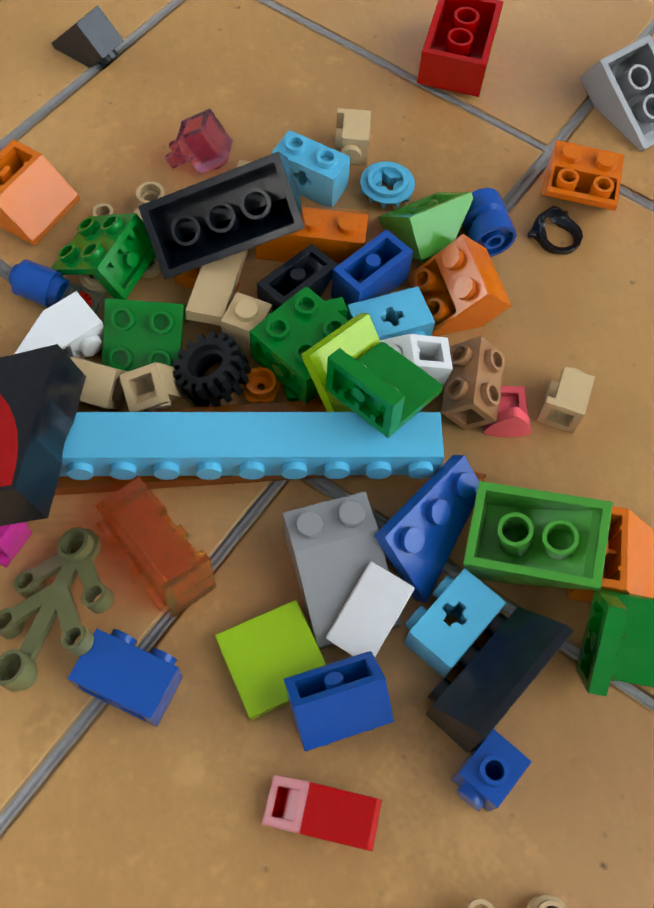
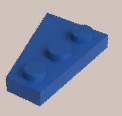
[374,455,479,603]

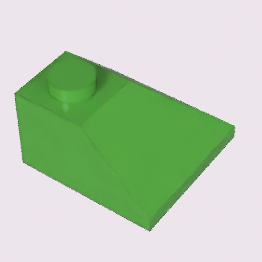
[378,192,473,263]

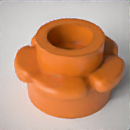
[242,367,280,403]

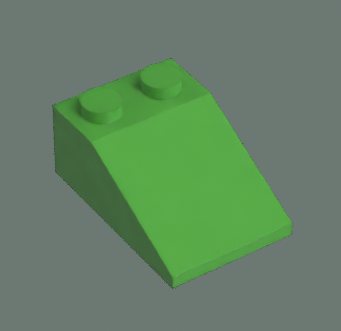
[463,481,613,591]

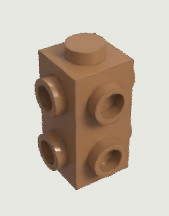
[441,335,505,430]

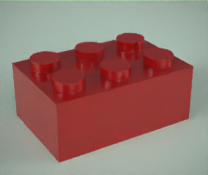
[417,0,504,97]

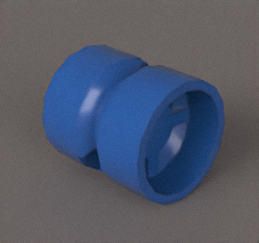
[462,188,517,257]

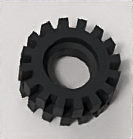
[173,331,251,407]

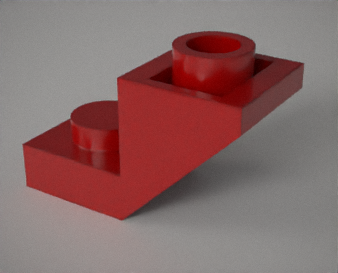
[262,775,382,852]

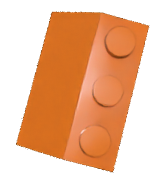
[255,204,369,265]

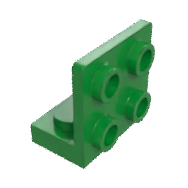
[51,213,156,300]
[249,287,348,405]
[102,298,189,372]
[326,342,443,438]
[576,589,654,696]

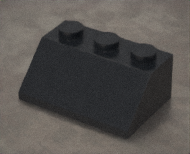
[425,607,573,753]

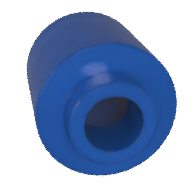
[9,259,70,307]

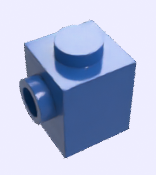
[451,729,532,812]

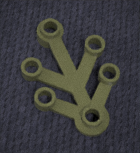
[0,527,114,692]

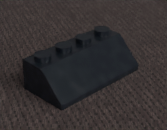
[138,152,305,279]

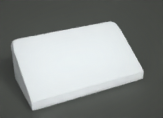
[326,561,414,657]

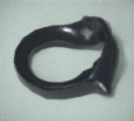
[527,206,583,255]

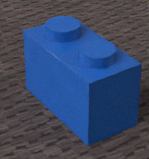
[331,229,413,307]
[67,628,183,727]
[283,651,394,752]

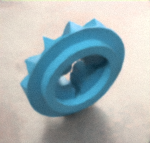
[360,161,415,208]

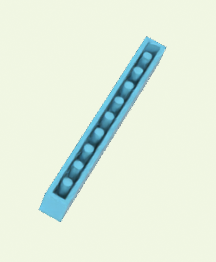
[59,412,444,480]

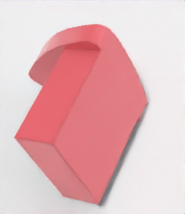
[483,386,531,437]

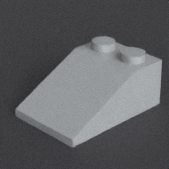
[579,35,654,152]
[283,491,401,649]

